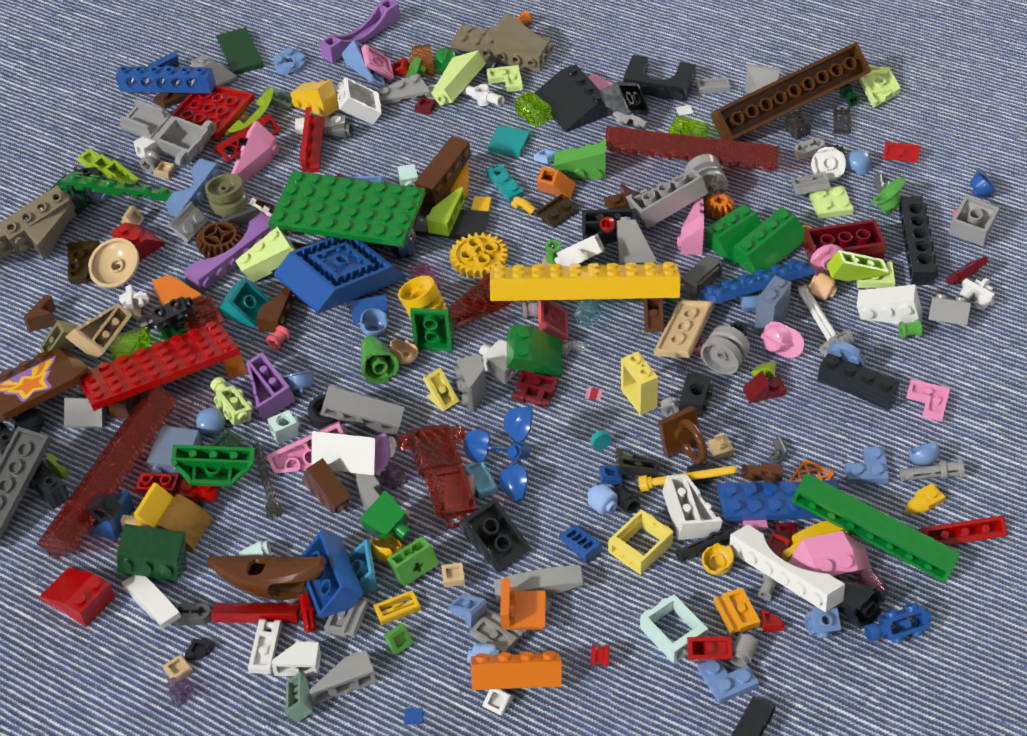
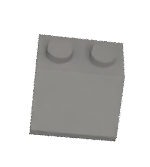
[949,195,1000,246]

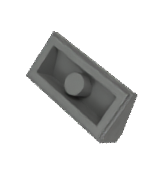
[222,206,260,226]

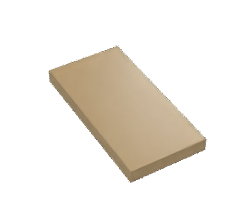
[653,300,715,358]

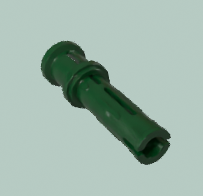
[839,85,861,106]

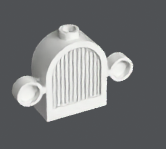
[554,233,605,266]

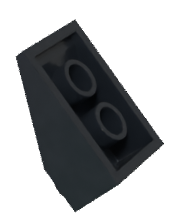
[458,498,532,572]

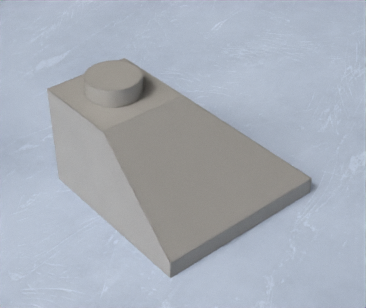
[191,55,237,86]
[745,64,781,94]

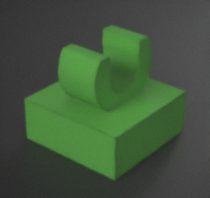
[406,56,426,77]
[384,623,413,655]

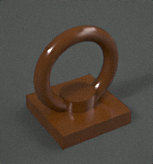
[658,406,708,464]

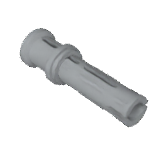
[899,459,965,482]

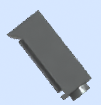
[680,255,722,301]

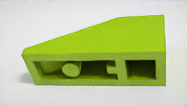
[425,187,465,236]
[826,250,889,281]

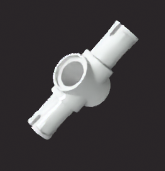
[462,84,505,106]

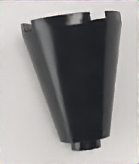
[833,576,885,629]

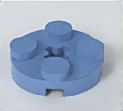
[273,48,306,75]
[827,341,866,367]

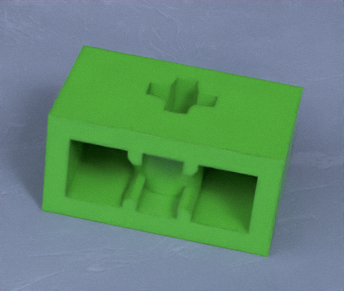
[387,536,439,587]

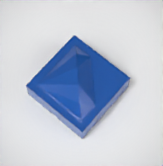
[599,466,622,485]

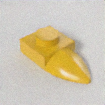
[905,483,945,514]

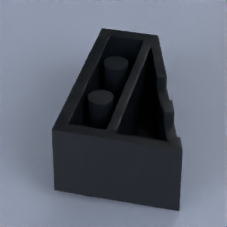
[582,208,636,245]

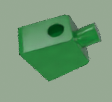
[359,490,411,542]

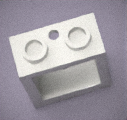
[336,77,382,125]

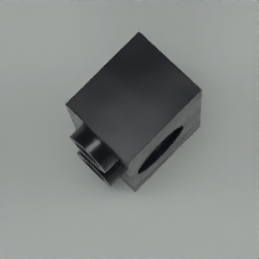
[679,373,713,418]

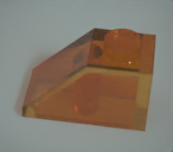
[409,44,435,77]

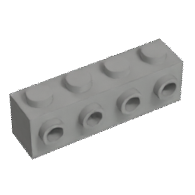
[320,386,405,436]

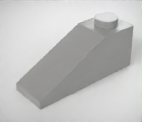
[309,650,376,705]

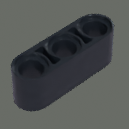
[731,696,775,736]

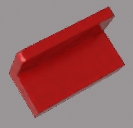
[883,141,920,163]

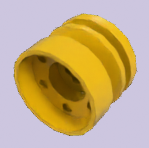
[398,276,446,319]

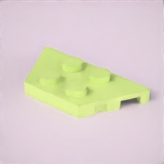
[858,65,901,108]

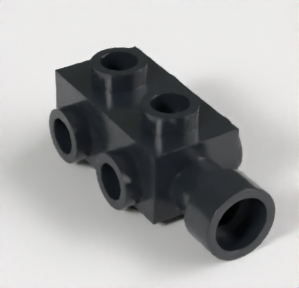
[139,297,195,332]

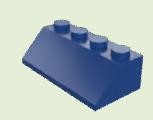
[300,531,363,618]

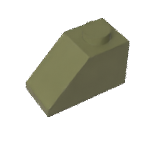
[39,320,78,352]

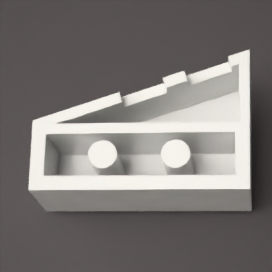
[857,285,922,324]
[662,474,723,540]

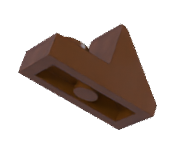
[604,184,638,209]
[23,294,56,332]
[644,298,664,333]

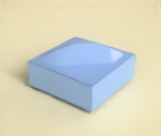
[534,148,556,164]

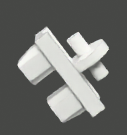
[959,278,995,311]
[119,284,149,321]

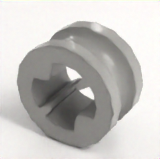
[661,397,679,416]

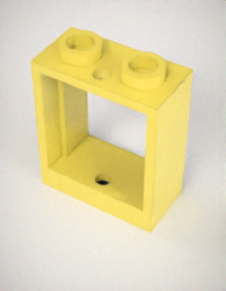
[621,352,658,415]
[608,510,673,575]

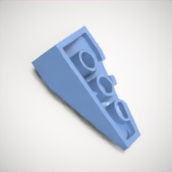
[342,40,385,88]

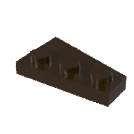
[66,240,101,284]

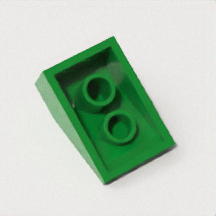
[410,308,455,351]
[506,324,562,376]

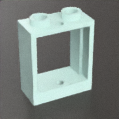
[640,594,708,664]

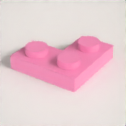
[906,379,950,422]

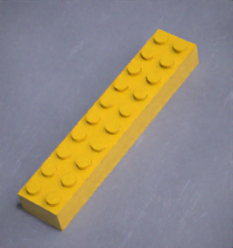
[490,262,680,301]

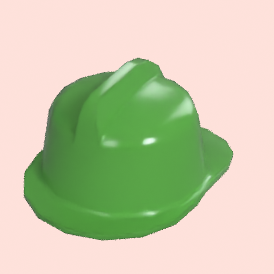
[871,178,906,215]

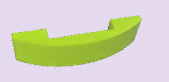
[224,87,274,136]

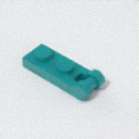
[485,163,524,202]

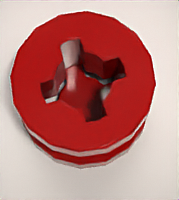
[591,644,610,667]

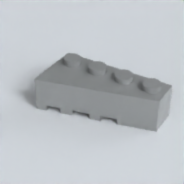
[626,169,708,229]

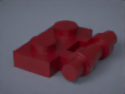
[511,370,559,407]

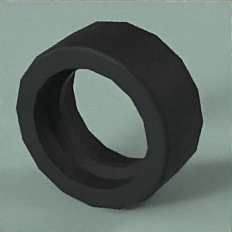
[308,394,344,430]

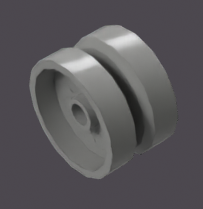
[700,325,750,375]

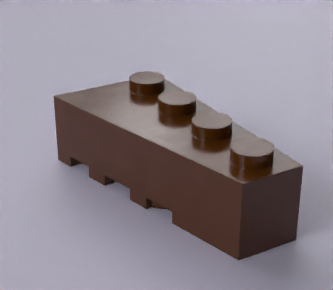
[415,136,471,207]

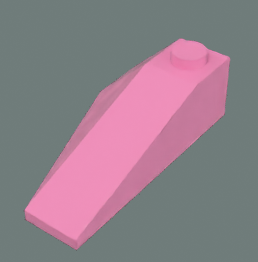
[231,121,279,184]
[677,197,704,255]
[266,420,347,474]

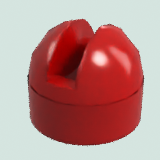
[600,217,616,232]

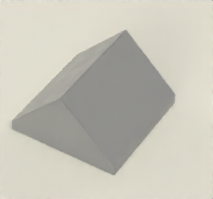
[64,396,109,429]

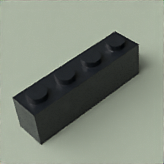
[817,353,900,410]

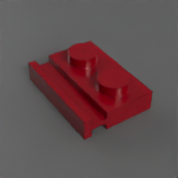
[945,255,989,285]

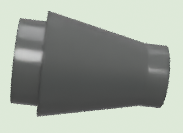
[327,122,353,138]

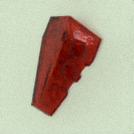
[446,272,512,329]

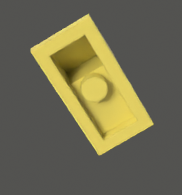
[423,368,459,411]

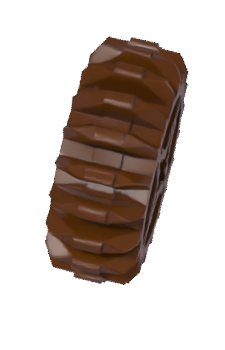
[196,220,244,258]

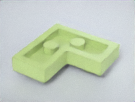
[486,65,523,92]

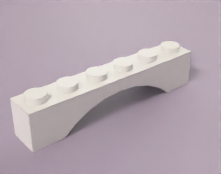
[730,525,845,612]

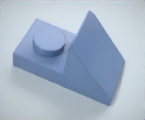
[448,594,487,629]

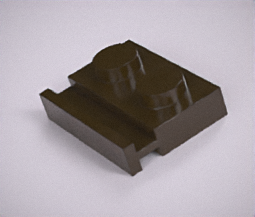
[536,194,579,228]

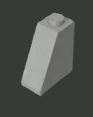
[616,217,656,265]

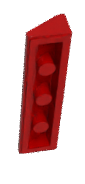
[919,515,1008,546]
[211,603,300,623]

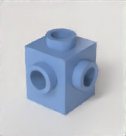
[804,607,841,639]

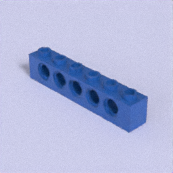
[115,66,216,93]

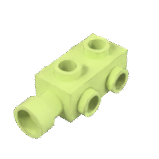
[210,377,253,426]

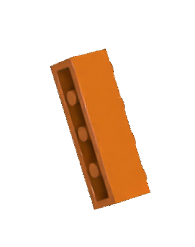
[470,651,562,690]

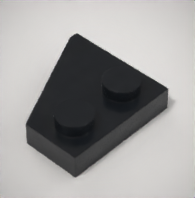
[615,448,660,478]

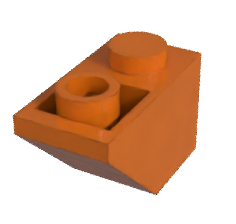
[537,166,576,199]

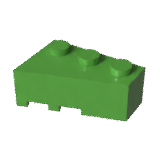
[554,139,606,179]

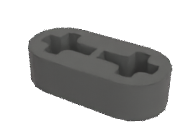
[173,603,212,626]

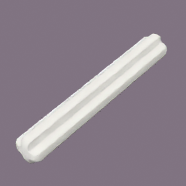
[798,285,836,341]

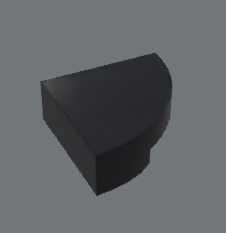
[185,638,214,661]

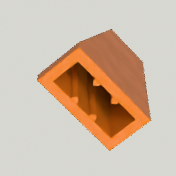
[152,275,204,312]

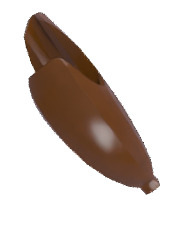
[206,556,326,600]

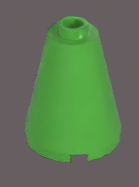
[361,335,399,384]

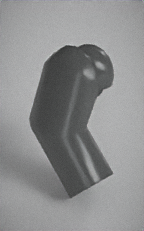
[874,173,890,191]

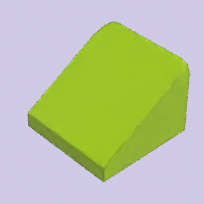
[752,361,776,379]

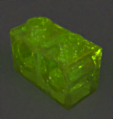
[514,91,551,128]

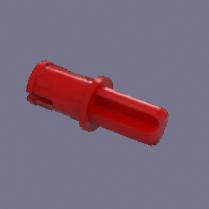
[299,593,317,633]

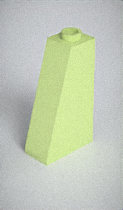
[432,50,486,106]

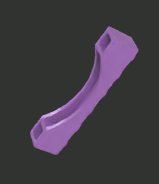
[320,0,401,63]
[184,213,274,293]

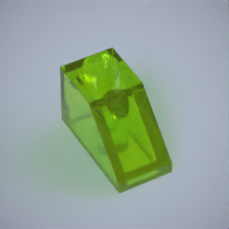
[109,326,151,360]

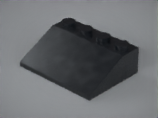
[534,64,609,132]

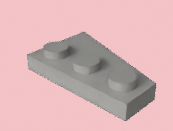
[376,73,431,105]

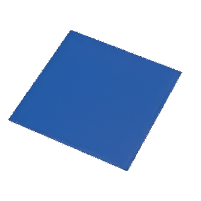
[404,708,423,725]

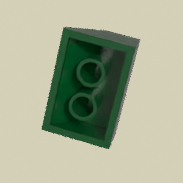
[117,524,187,581]

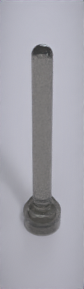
[253,443,283,519]

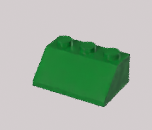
[704,204,762,263]

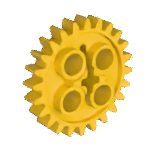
[450,232,508,279]

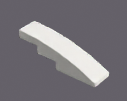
[121,575,181,629]

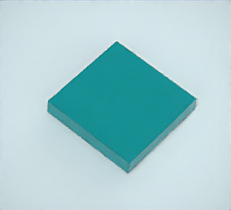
[488,125,530,157]

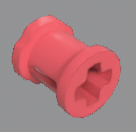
[266,325,291,350]

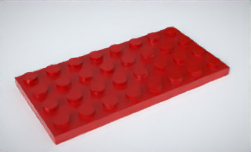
[79,321,241,411]

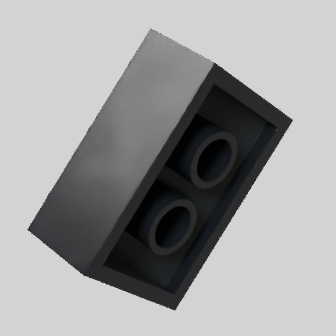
[600,82,650,115]

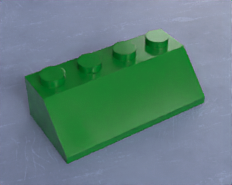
[733,207,805,274]

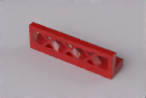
[300,107,325,172]
[212,113,281,163]

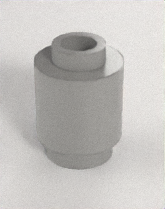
[730,633,758,667]

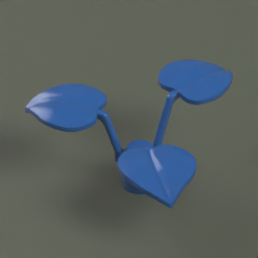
[463,407,533,501]

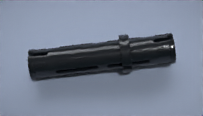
[675,526,735,563]

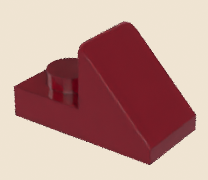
[743,371,787,404]

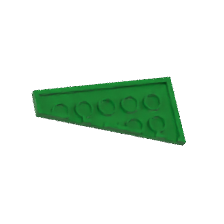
[60,171,173,201]

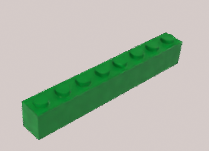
[791,473,961,583]

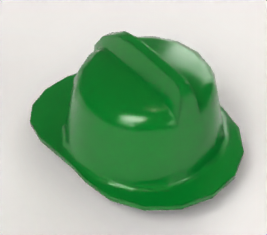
[433,47,459,74]

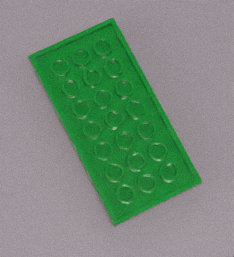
[268,171,426,247]

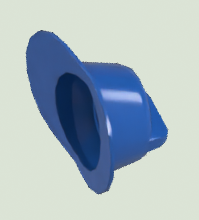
[970,167,997,198]

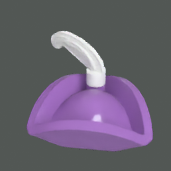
[374,433,396,478]

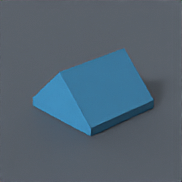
[348,539,378,594]

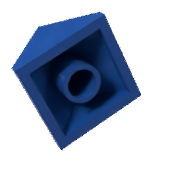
[88,490,135,541]

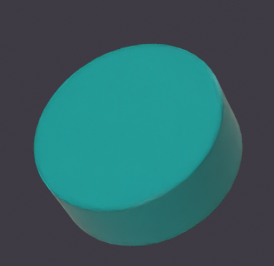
[590,430,611,450]

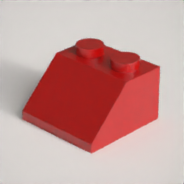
[111,222,165,261]

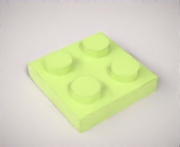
[809,186,853,219]

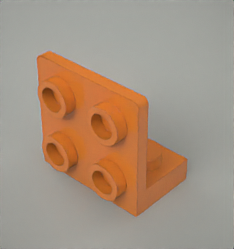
[500,578,546,630]

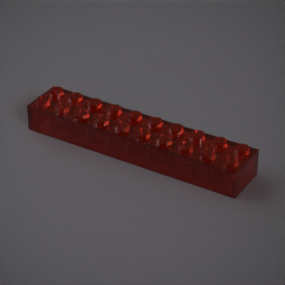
[605,126,781,172]
[37,385,177,559]

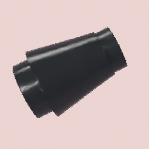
[614,485,640,514]

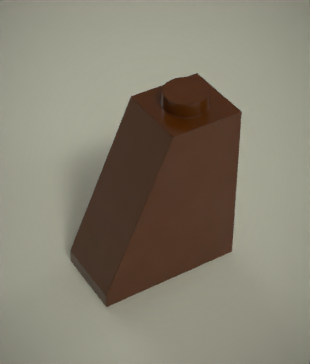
[302,458,351,513]

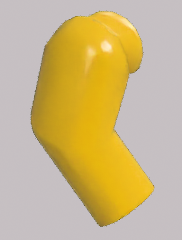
[511,196,536,215]

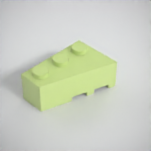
[235,227,296,283]

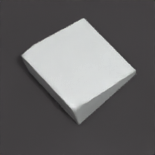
[482,689,515,716]

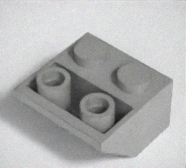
[928,294,971,326]
[455,354,487,413]

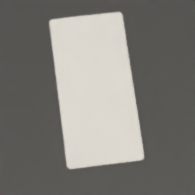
[312,431,375,475]

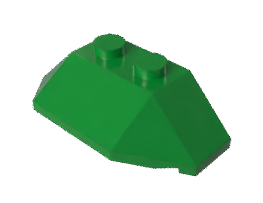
[171,444,255,487]

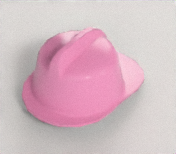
[761,322,804,358]

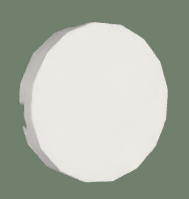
[811,147,846,181]

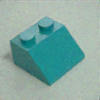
[217,277,270,327]

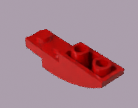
[135,473,221,506]

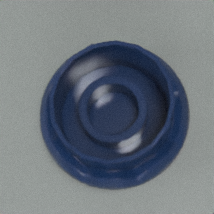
[390,233,417,259]

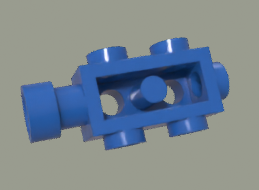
[864,603,932,643]

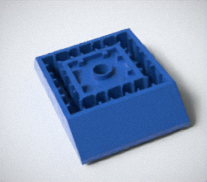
[274,237,406,314]

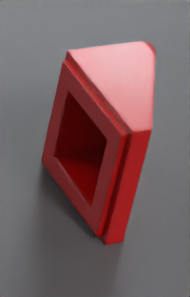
[392,58,410,76]

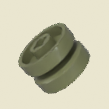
[205,173,248,216]

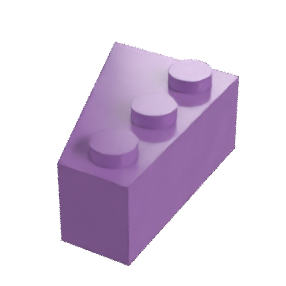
[246,352,296,421]

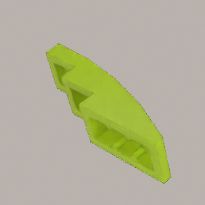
[78,148,139,184]

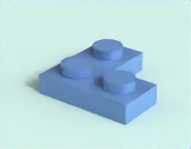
[845,447,889,484]
[697,660,759,704]

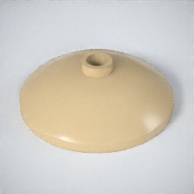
[88,238,139,289]

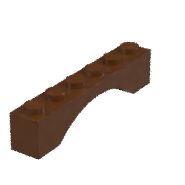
[256,242,310,333]

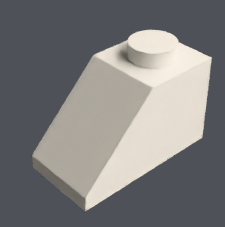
[271,641,321,677]

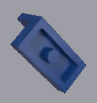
[349,295,389,323]

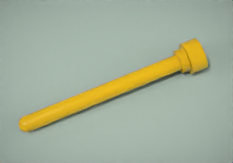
[638,466,737,492]

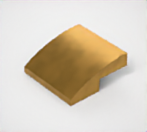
[156,494,213,550]

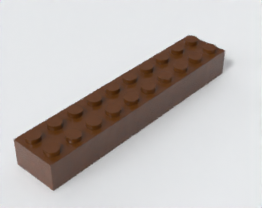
[710,42,872,145]

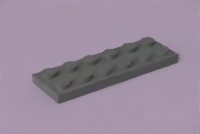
[0,427,52,540]

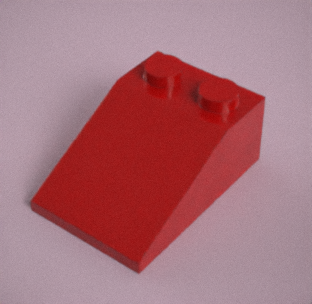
[39,567,115,627]

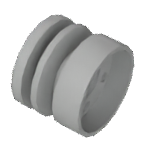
[684,154,728,201]

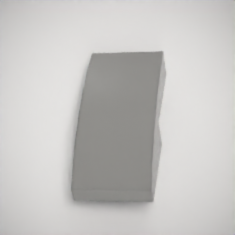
[613,112,650,129]

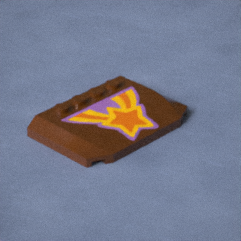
[0,347,91,422]

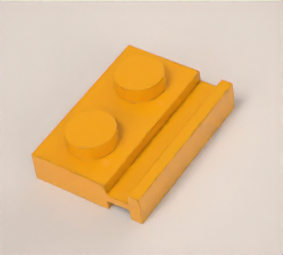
[713,587,761,636]

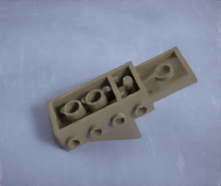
[450,13,553,72]
[0,185,77,260]

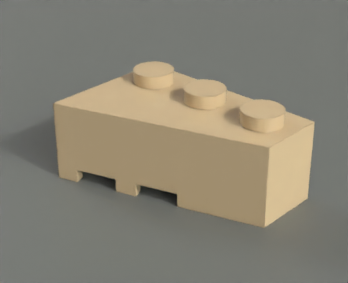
[65,303,132,361]

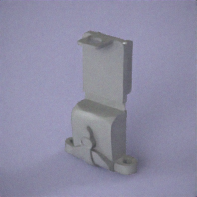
[120,99,217,167]

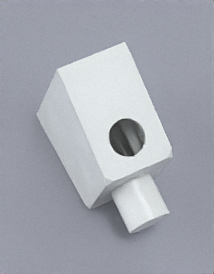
[479,340,519,384]

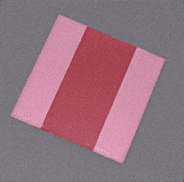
[585,387,603,401]

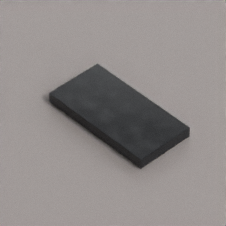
[414,206,490,239]

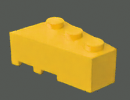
[290,79,339,117]

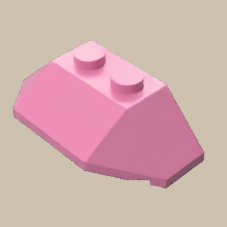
[788,531,871,577]

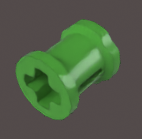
[545,240,561,264]
[898,319,922,339]

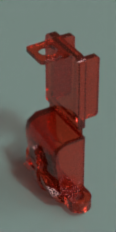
[396,424,476,529]

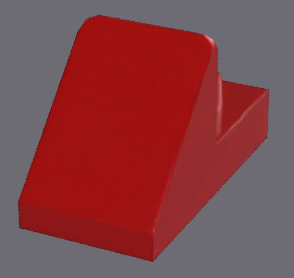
[687,636,733,662]

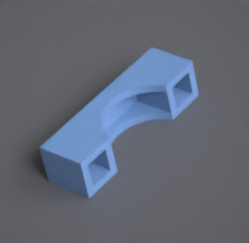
[165,159,220,217]

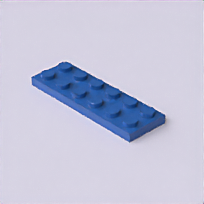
[699,260,815,304]
[717,480,841,521]

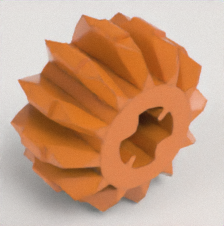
[704,192,734,220]

